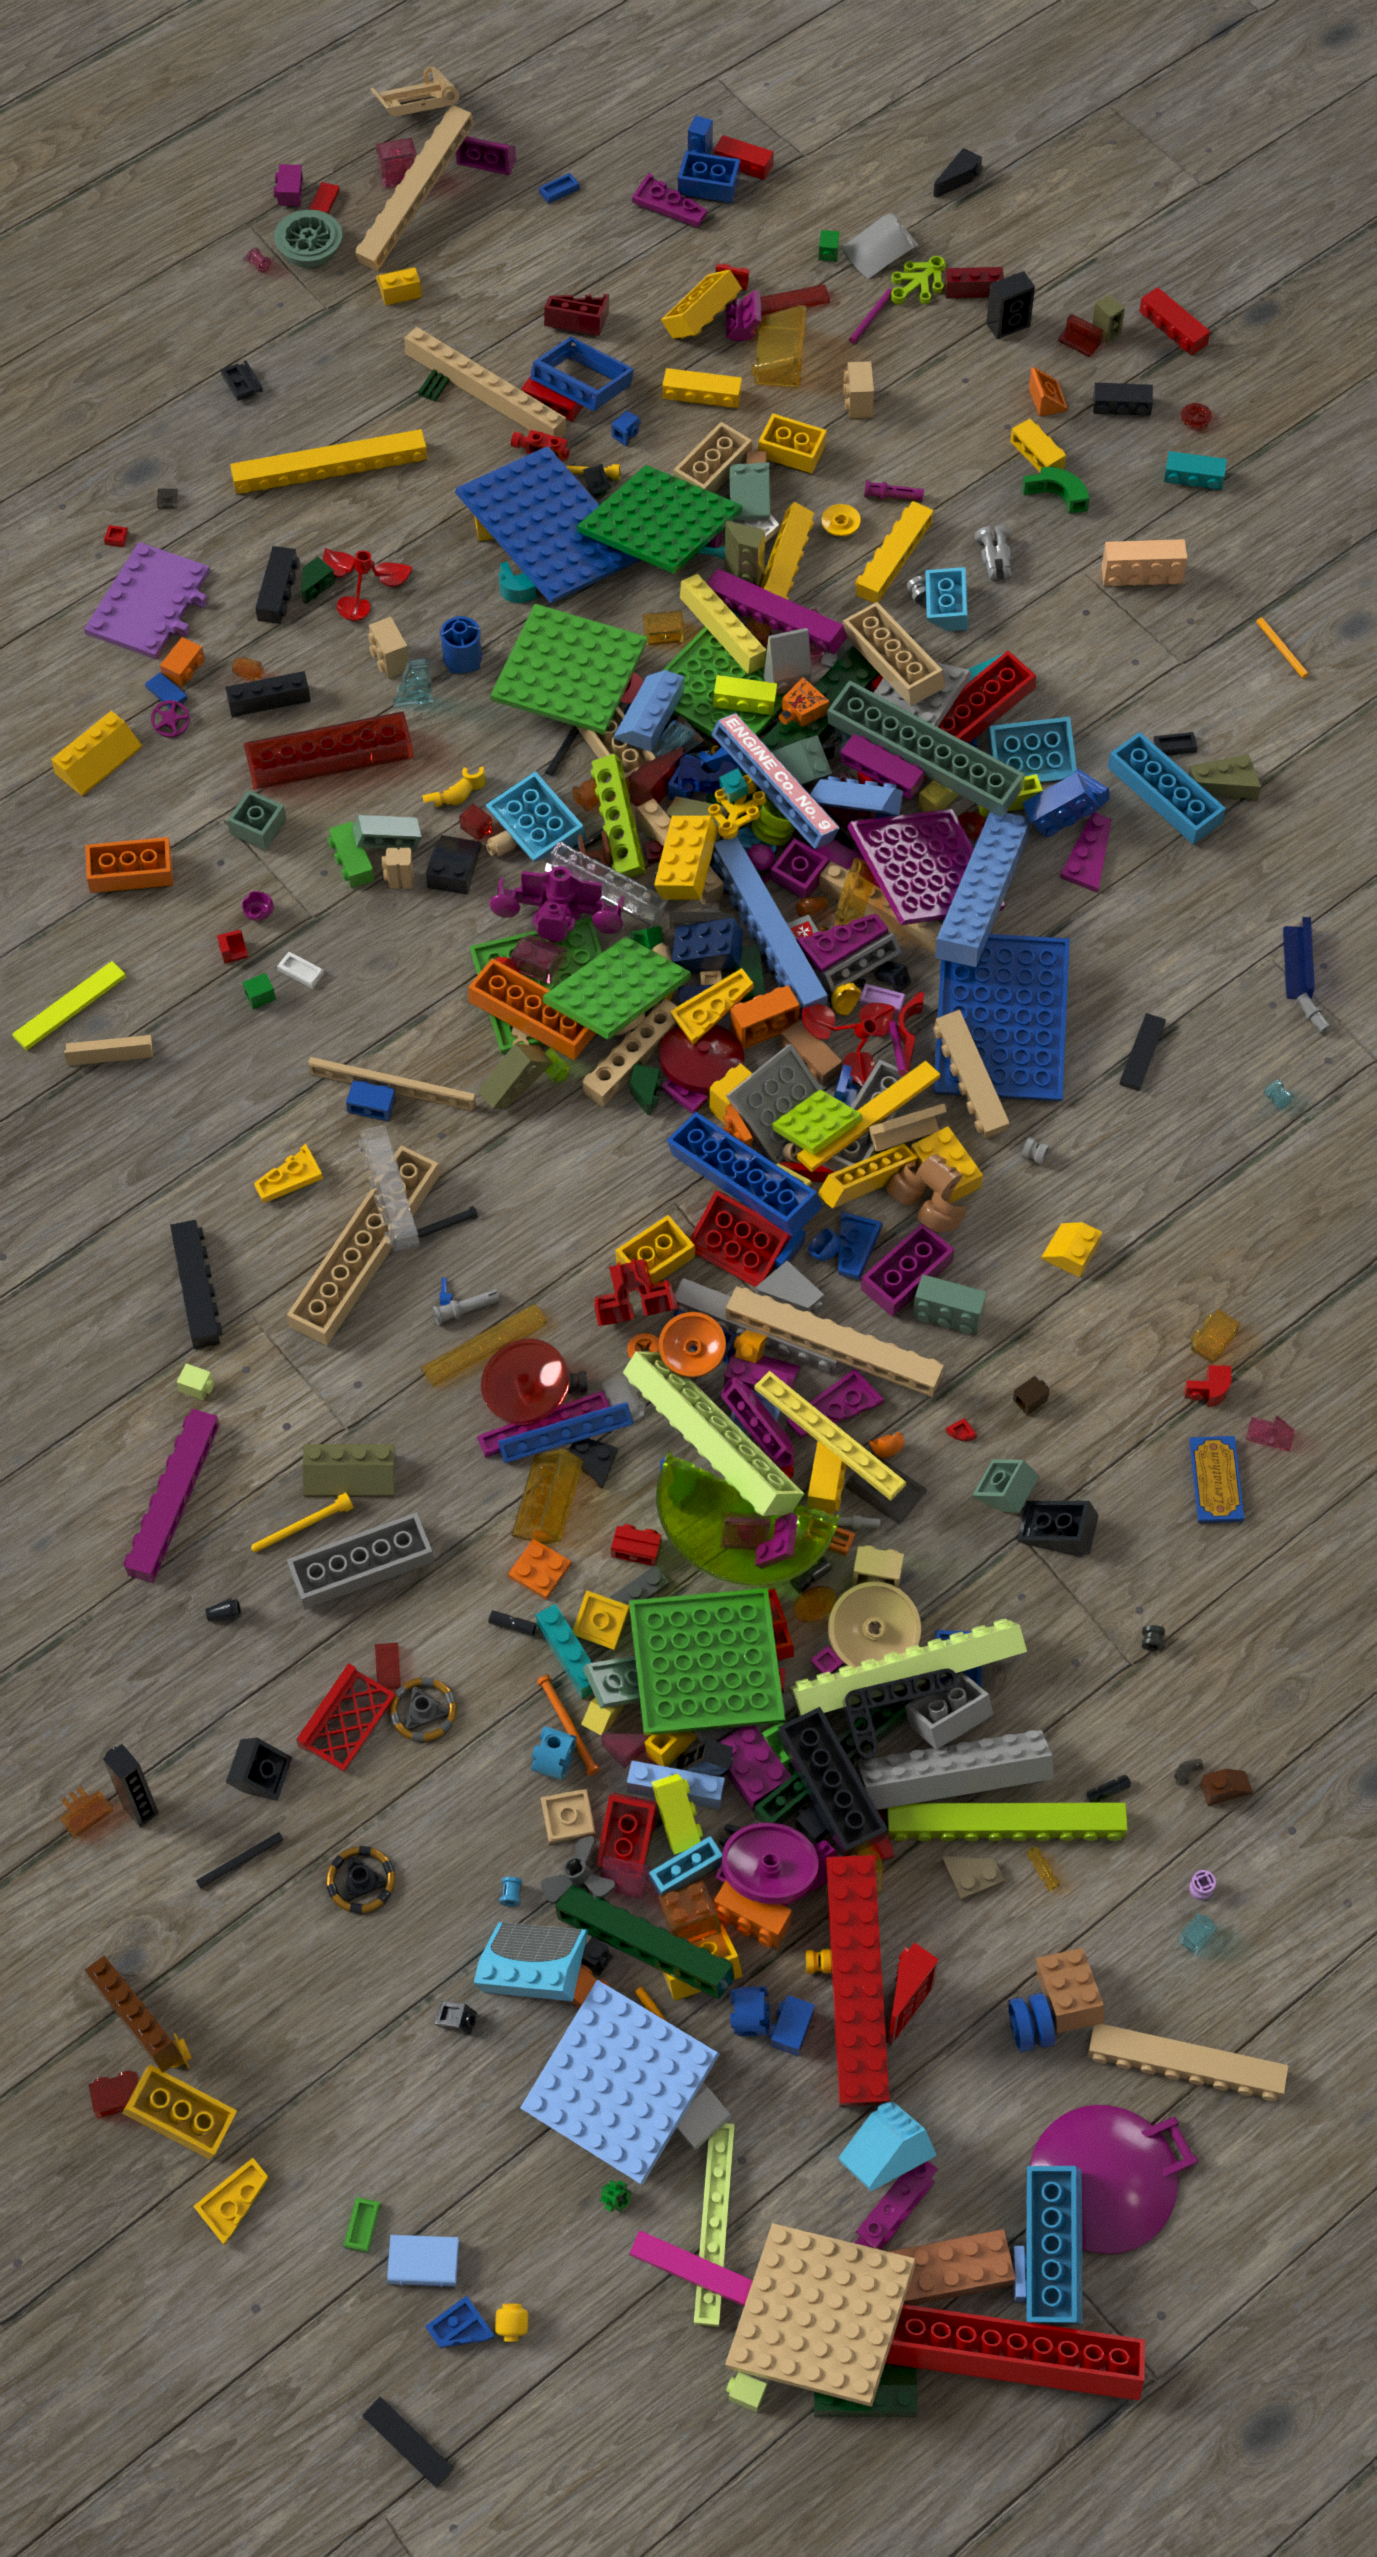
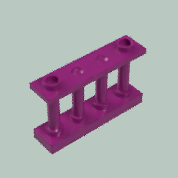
[854,2161,938,2250]

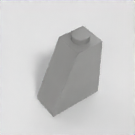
[755,1261,824,1314]

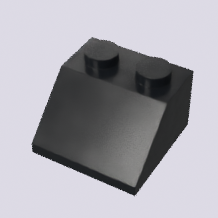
[226,1737,292,1801]

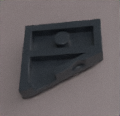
[568,1438,618,1489]

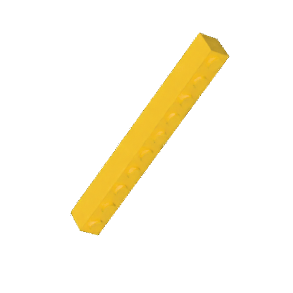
[230,429,427,494]

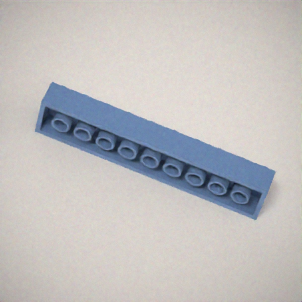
[935,811,1030,967]
[711,836,828,1021]

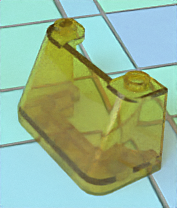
[751,305,807,387]

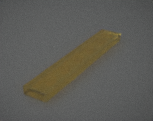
[421,1304,547,1387]

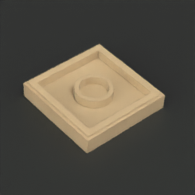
[540,1789,596,1844]

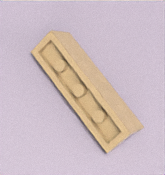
[64,1035,153,1066]
[869,1104,947,1151]

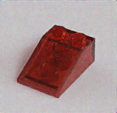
[629,746,685,807]

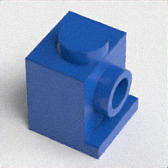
[611,411,641,446]

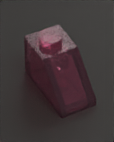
[600,1856,651,1898]

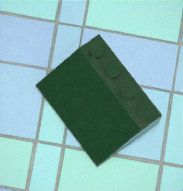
[814,2363,917,2418]

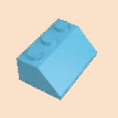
[925,567,968,631]

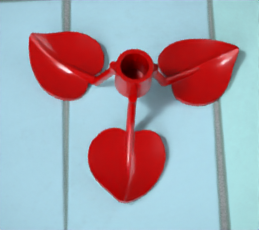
[323,548,412,621]
[802,1003,895,1087]

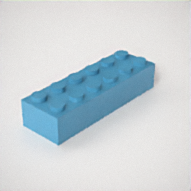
[1108,732,1226,845]
[1027,2166,1083,2325]

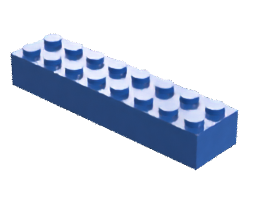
[666,1112,823,1237]

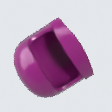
[746,844,775,883]

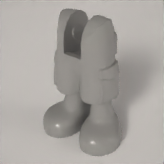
[974,525,1012,580]

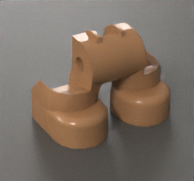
[886,1154,966,1233]

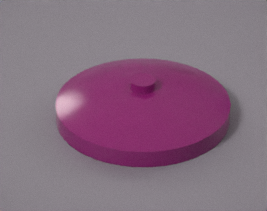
[722,1823,819,1904]

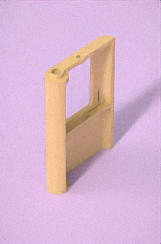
[370,67,459,116]

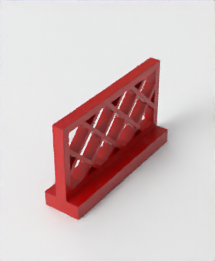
[296,1663,396,1772]

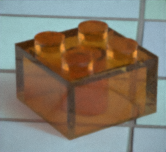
[658,1881,722,1943]

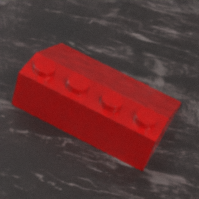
[690,1190,792,1287]
[887,1942,939,2045]

